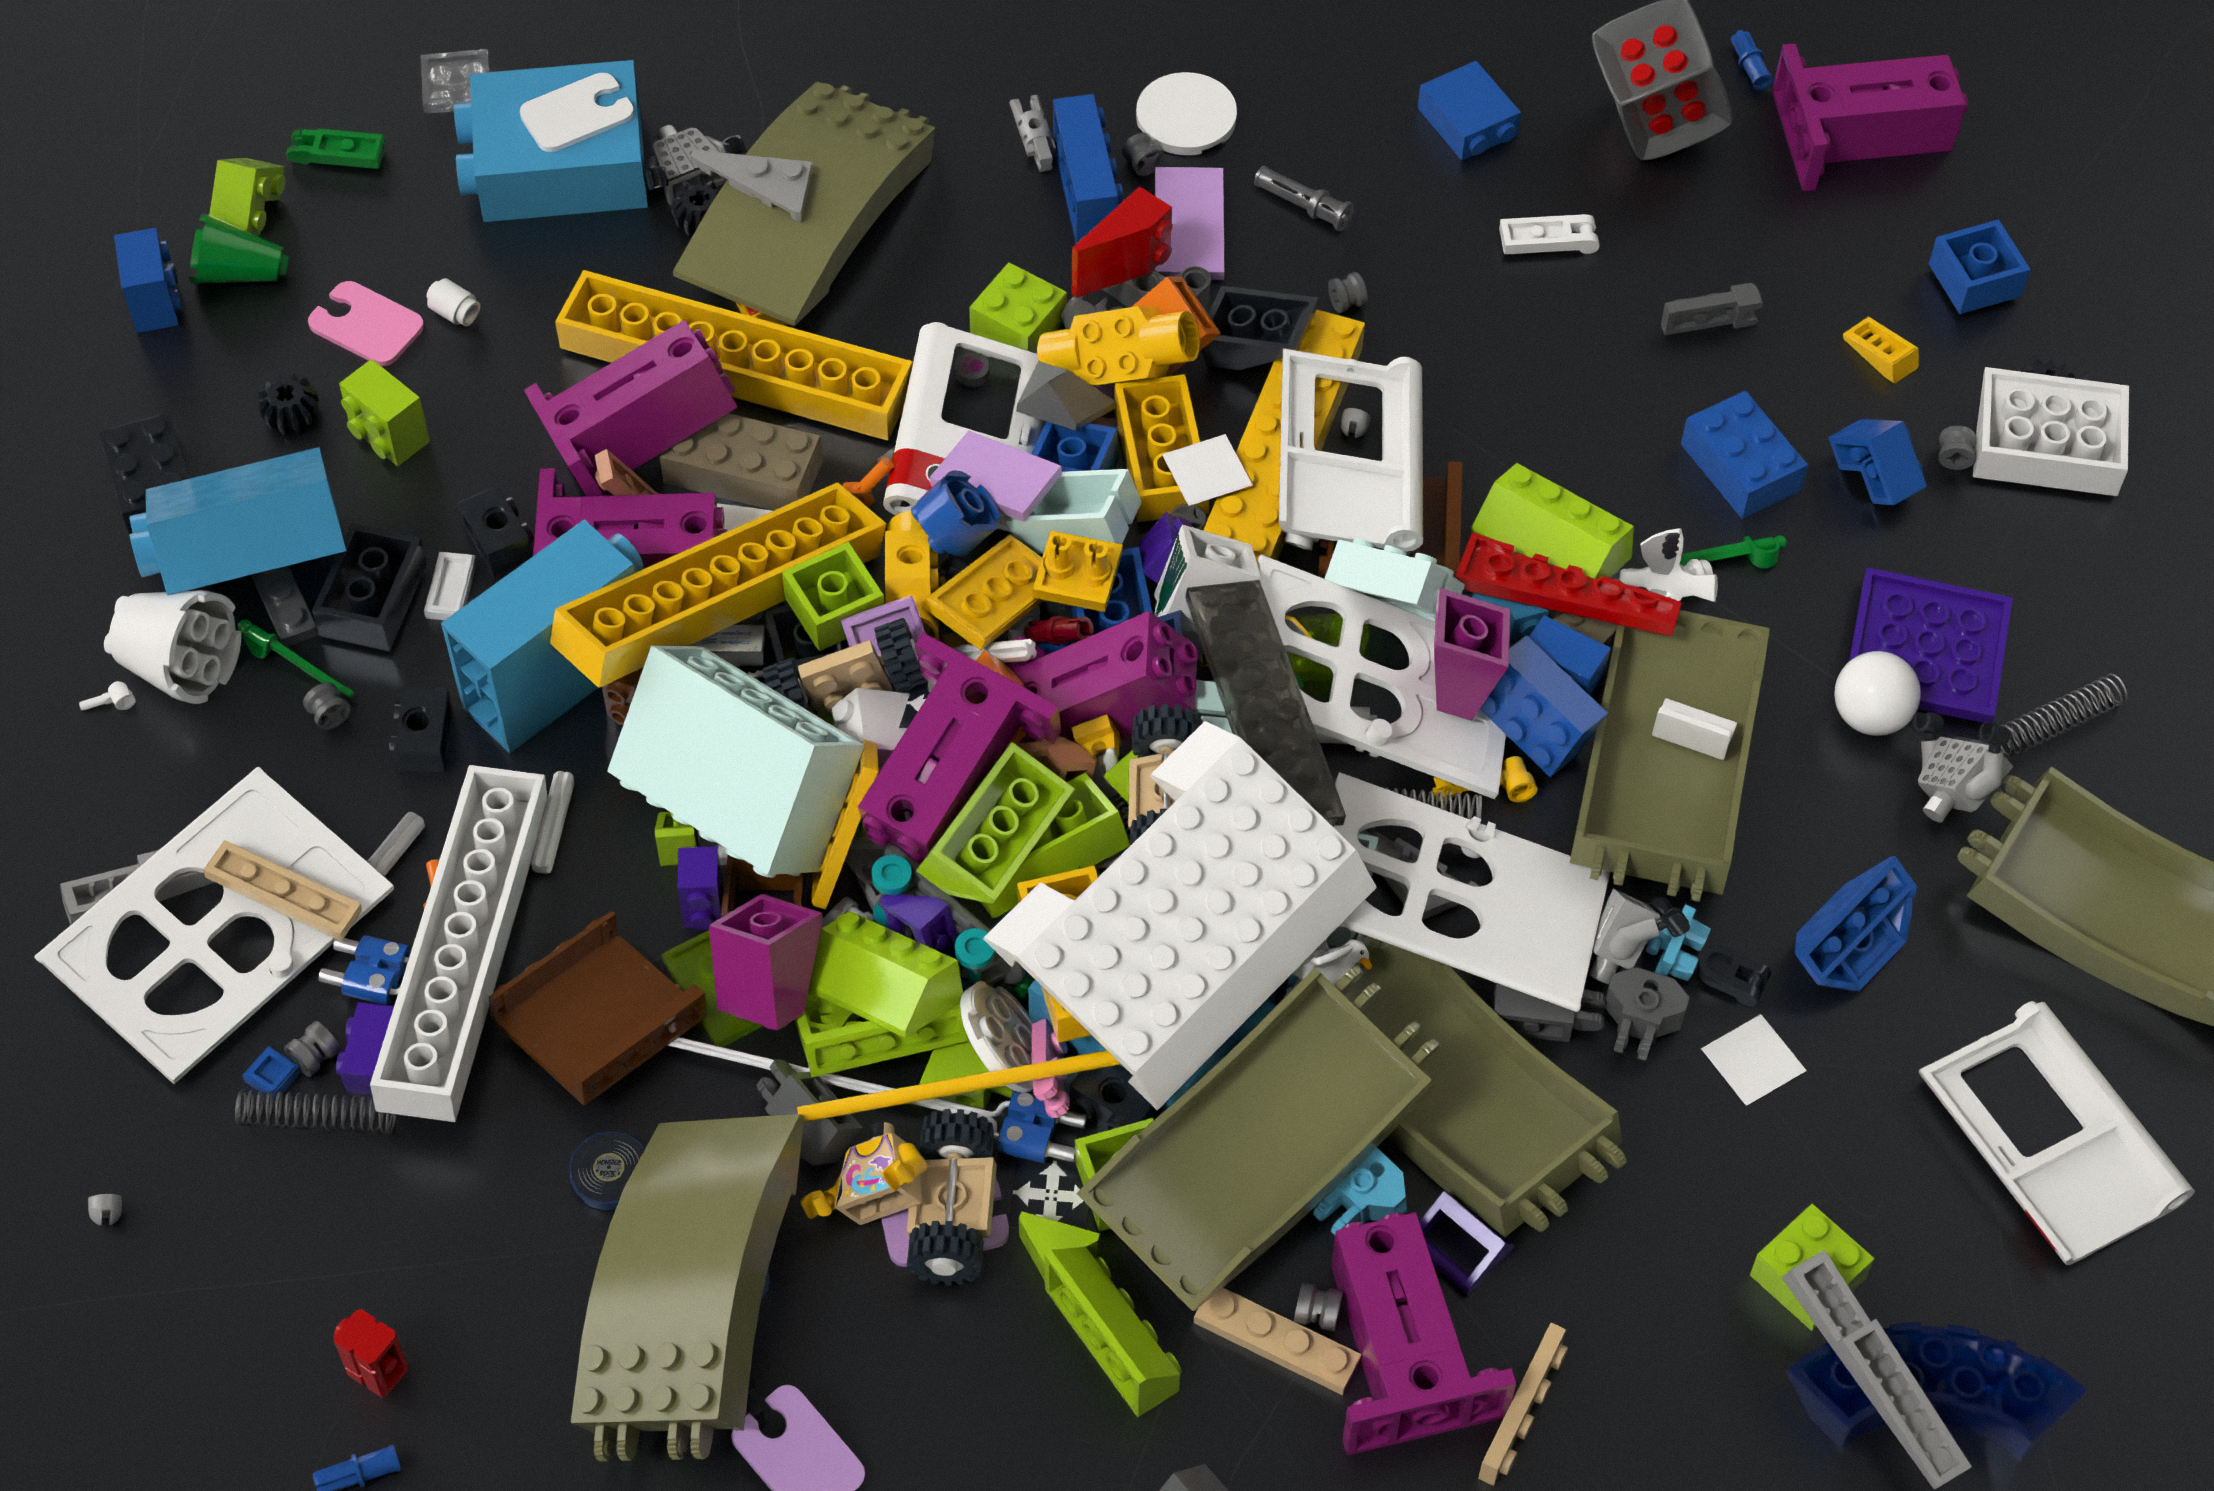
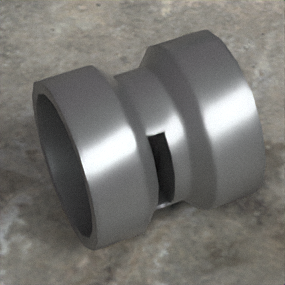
[284,1021,341,1077]
[1294,1282,1343,1332]

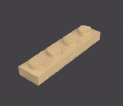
[203,840,362,941]
[1194,1288,1362,1395]
[1478,1323,1568,1486]

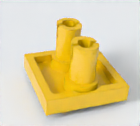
[1033,530,1123,612]

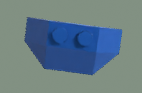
[1795,856,1917,992]

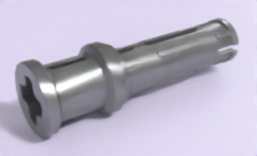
[1254,165,1354,231]

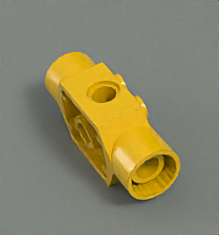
[1037,306,1200,387]
[885,511,939,640]

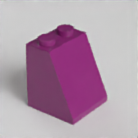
[1434,588,1510,721]
[709,894,823,1030]

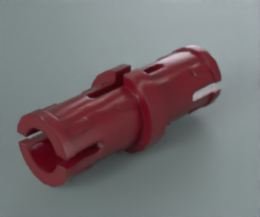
[1024,615,1094,646]

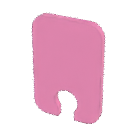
[308,281,424,366]

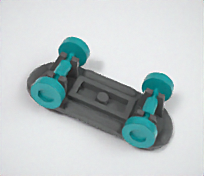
[872,845,1026,992]

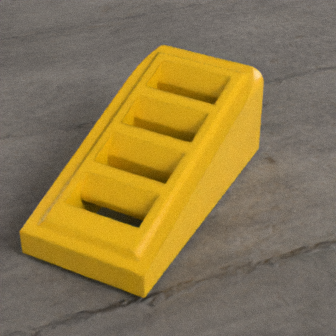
[1843,316,1919,384]

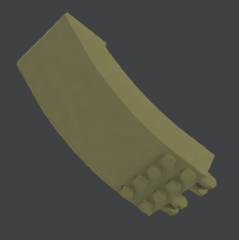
[673,81,935,326]
[1570,610,1770,902]
[1957,766,2214,1026]
[1344,936,1627,1237]
[1076,965,1440,1312]
[571,1114,804,1461]

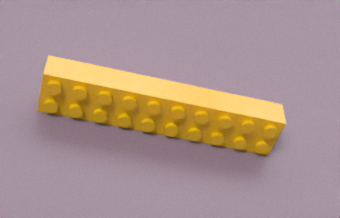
[555,270,912,441]
[1203,310,1365,616]
[550,482,887,688]

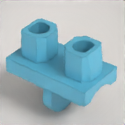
[1646,904,1711,981]

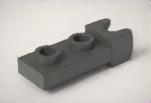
[1661,283,1763,335]

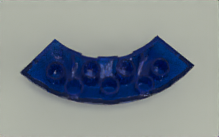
[1786,1322,2088,1461]

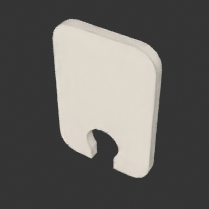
[519,73,634,152]

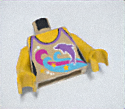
[800,1122,927,1225]

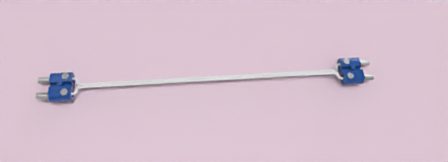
[318,935,1087,1163]

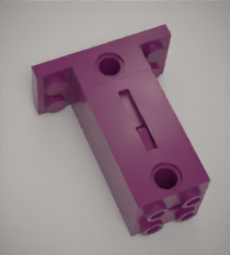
[1772,43,1968,191]
[524,320,737,496]
[533,468,728,569]
[1009,611,1198,743]
[858,632,1061,866]
[1331,1212,1516,1455]

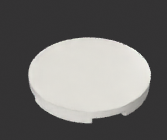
[1136,72,1237,155]
[960,981,1034,1093]

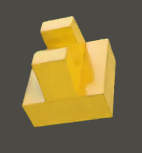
[1071,714,1122,765]

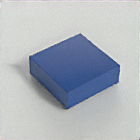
[242,1046,301,1101]

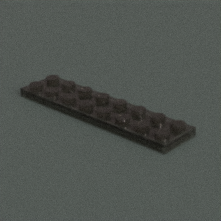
[1185,580,1346,827]

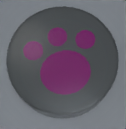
[954,352,990,387]

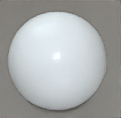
[1834,651,1921,736]

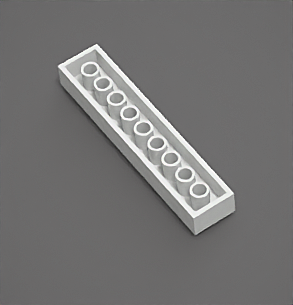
[370,765,548,1122]

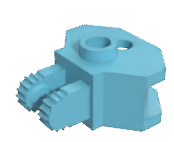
[1313,1148,1407,1235]

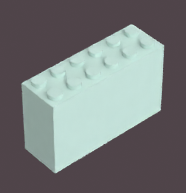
[607,646,865,878]

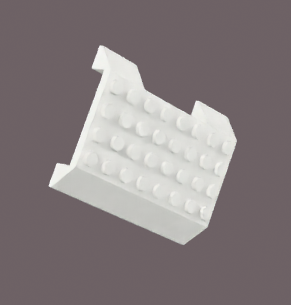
[983,721,1377,1110]

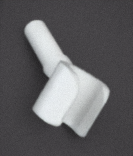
[79,681,136,711]

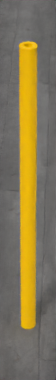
[797,1050,1121,1122]

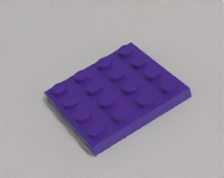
[1849,567,2013,723]

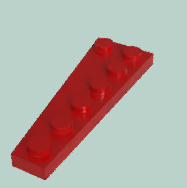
[1455,533,1682,636]

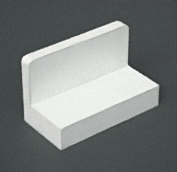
[1652,698,1737,760]

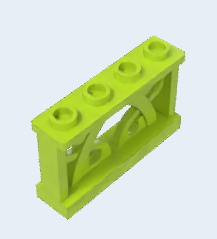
[795,991,968,1078]

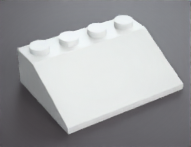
[1973,367,2129,496]

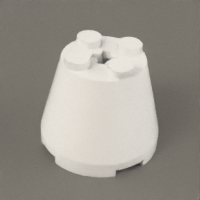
[104,590,241,704]

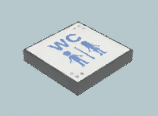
[689,625,766,666]

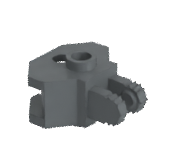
[1604,967,1690,1061]

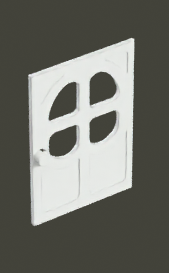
[1232,555,1506,799]
[35,767,394,1084]
[1324,772,1610,1012]

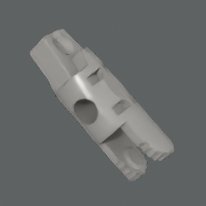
[1009,94,1056,172]

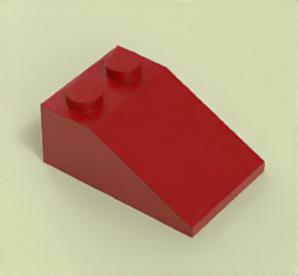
[1072,186,1173,298]

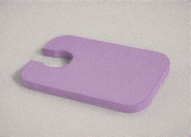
[731,1385,865,1491]

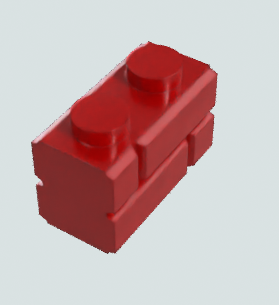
[334,1309,409,1398]

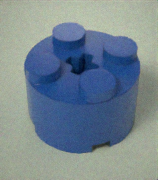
[911,470,1000,557]

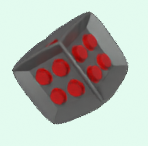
[1592,0,1733,160]

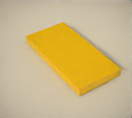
[923,534,1044,650]
[811,739,879,909]

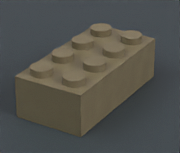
[660,413,823,511]

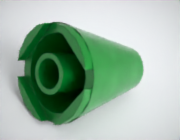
[189,213,289,284]

